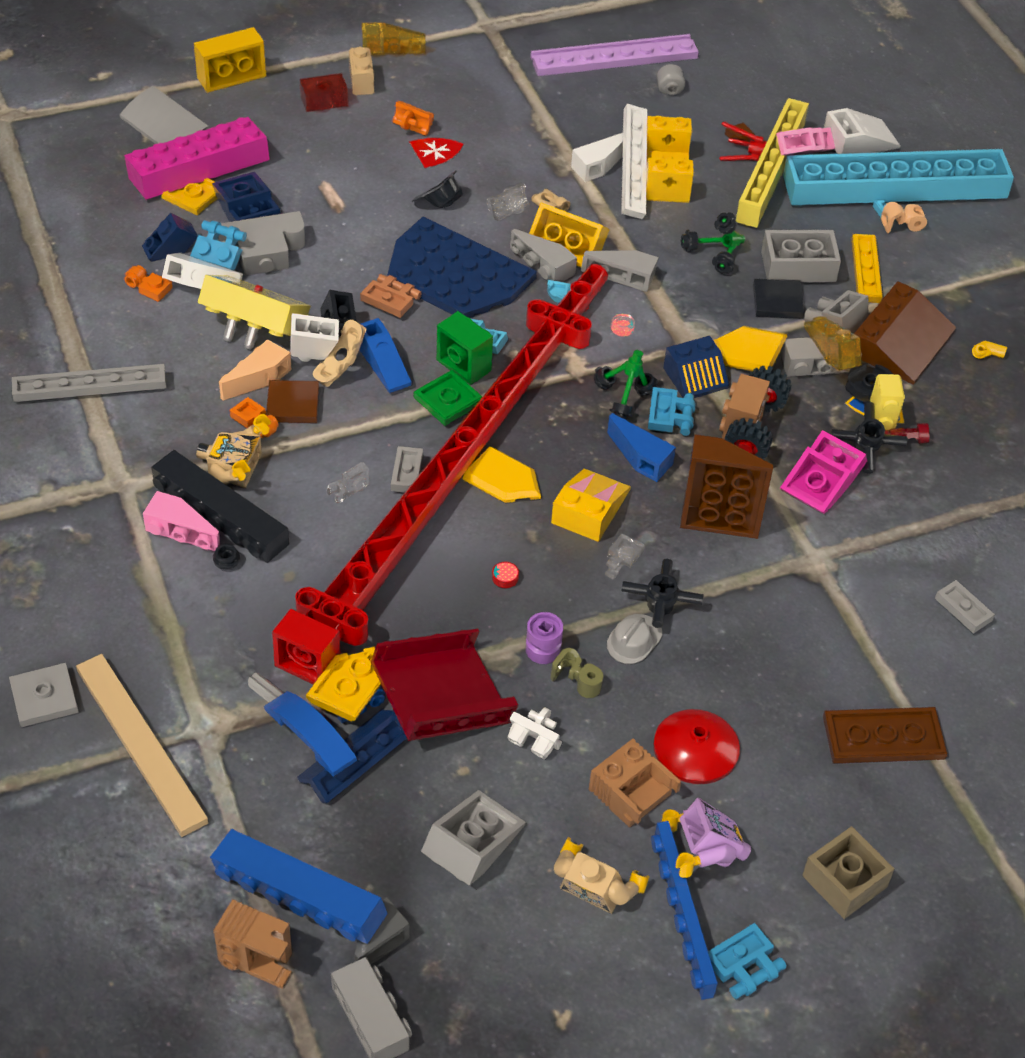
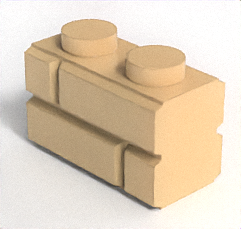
[349,47,374,95]

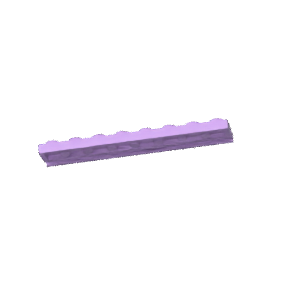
[531,34,698,76]

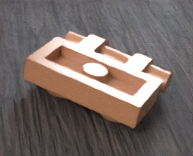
[360,274,422,318]

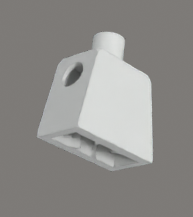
[290,313,339,362]

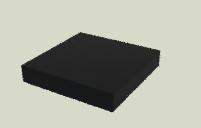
[753,279,804,319]

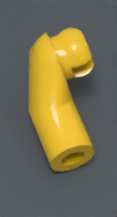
[972,341,1007,359]

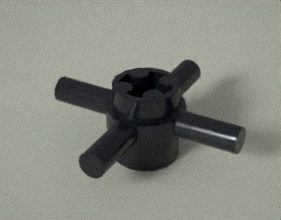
[830,402,907,474]
[621,559,704,628]

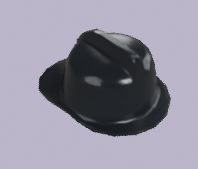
[411,170,463,208]

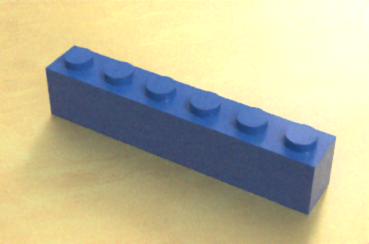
[210,829,388,944]

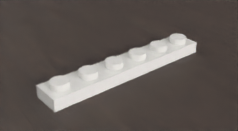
[622,104,647,219]

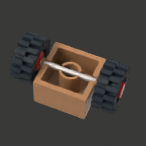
[719,366,792,460]

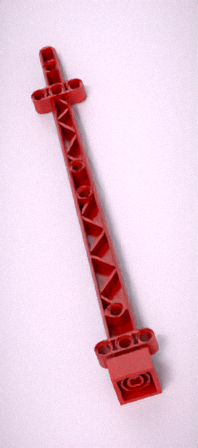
[272,264,608,685]

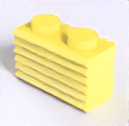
[870,374,905,431]

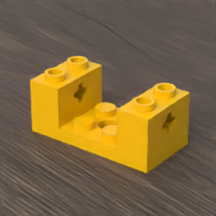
[646,116,693,203]

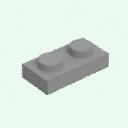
[391,446,423,492]
[935,580,995,634]

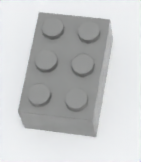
[761,230,841,282]

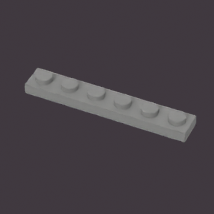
[12,364,166,402]

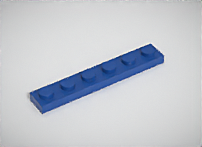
[651,821,717,1000]

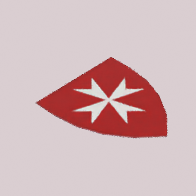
[409,138,464,168]

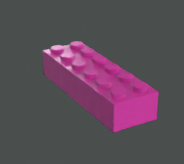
[124,117,270,200]

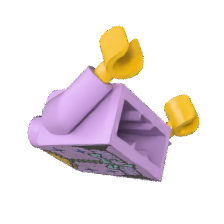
[662,798,751,878]

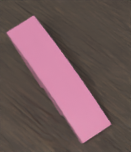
[776,127,835,155]

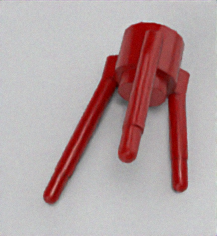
[719,122,767,161]

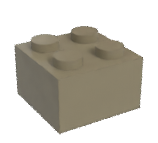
[802,826,894,919]

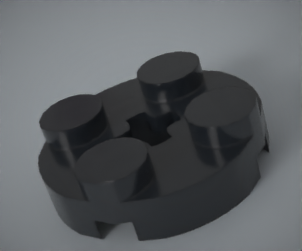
[845,363,893,404]

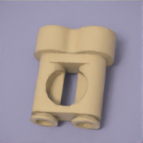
[531,189,570,212]

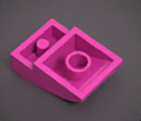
[780,430,867,514]

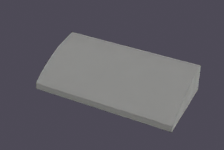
[120,86,209,144]

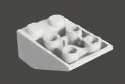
[824,108,900,154]

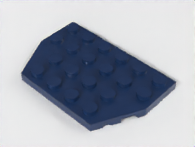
[387,216,537,318]

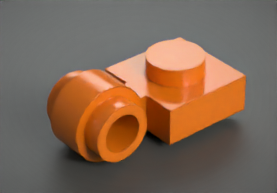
[124,265,173,302]
[230,397,279,438]

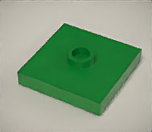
[413,370,482,426]

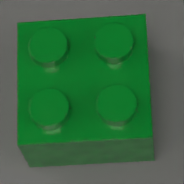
[436,311,493,385]

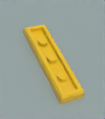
[851,234,882,303]

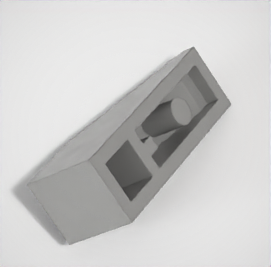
[581,250,659,292]

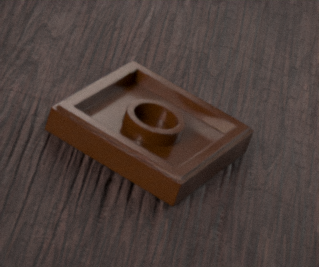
[266,380,319,423]

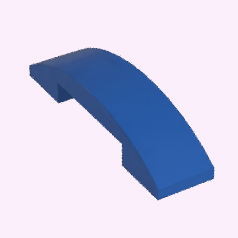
[264,691,357,777]

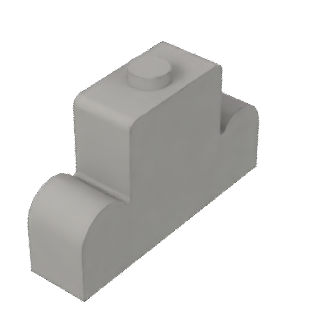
[217,211,305,275]

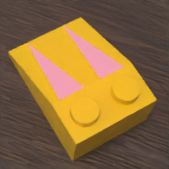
[551,469,631,542]

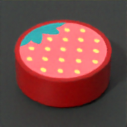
[492,562,519,588]

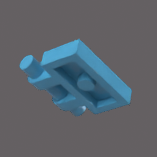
[190,220,247,271]
[648,387,696,436]
[708,923,786,999]

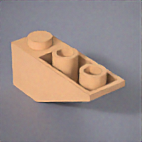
[219,340,292,401]

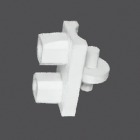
[508,708,562,759]

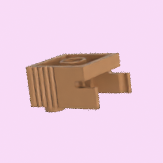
[589,739,681,828]
[214,899,292,989]

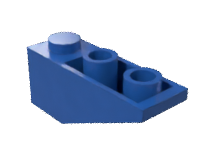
[359,318,411,393]
[607,413,676,482]

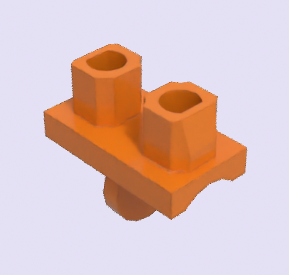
[392,101,434,136]

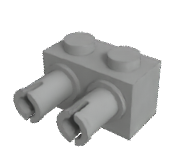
[804,290,869,342]

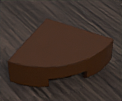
[725,122,755,142]

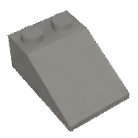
[421,790,526,886]

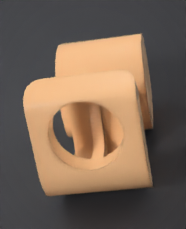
[881,202,927,233]

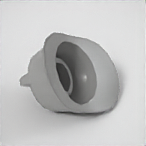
[607,614,662,664]

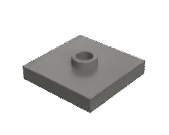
[9,663,78,727]

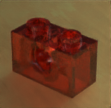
[300,73,348,112]

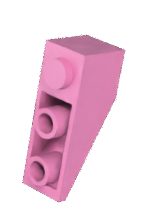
[143,491,220,551]

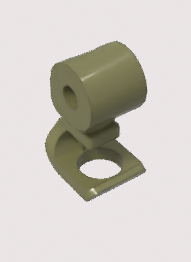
[550,648,603,698]

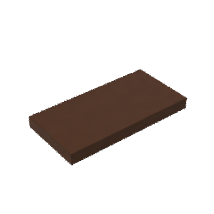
[823,707,947,764]

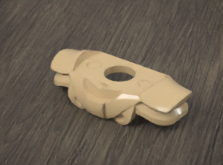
[313,320,366,387]

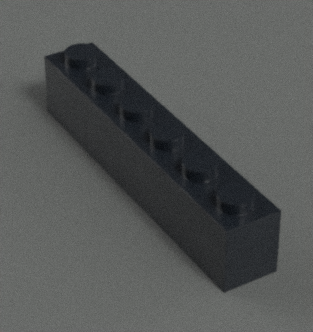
[151,450,289,563]

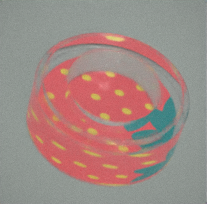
[611,314,635,336]

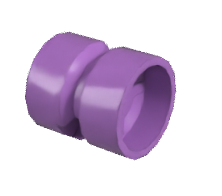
[526,612,563,664]

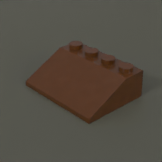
[851,281,956,385]
[680,434,773,539]

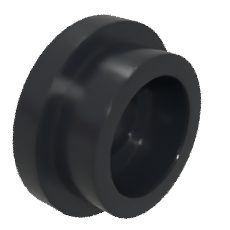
[213,544,240,570]

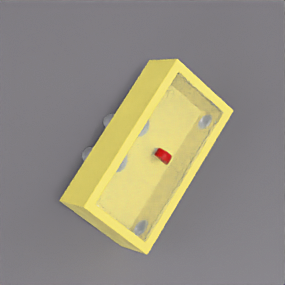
[198,275,311,350]

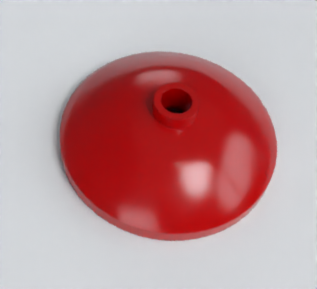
[653,709,740,784]

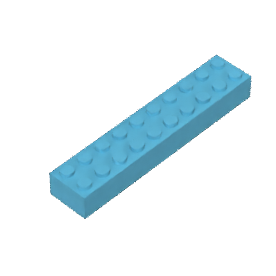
[783,149,1014,205]

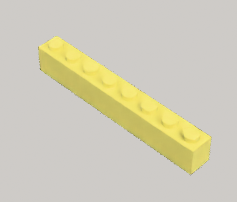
[736,98,809,228]

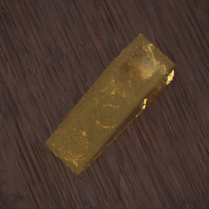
[361,22,426,55]
[804,316,861,371]

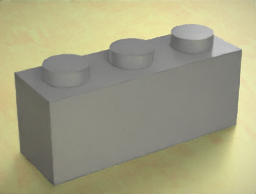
[331,957,412,1058]

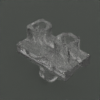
[487,183,529,221]

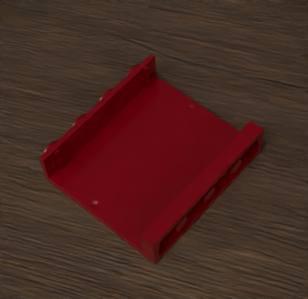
[371,629,519,741]

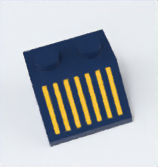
[663,335,729,398]

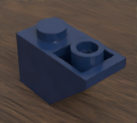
[142,212,198,262]

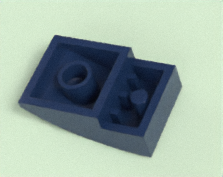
[212,171,281,222]

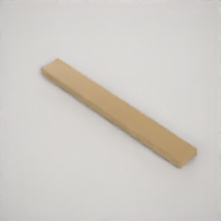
[76,654,208,837]

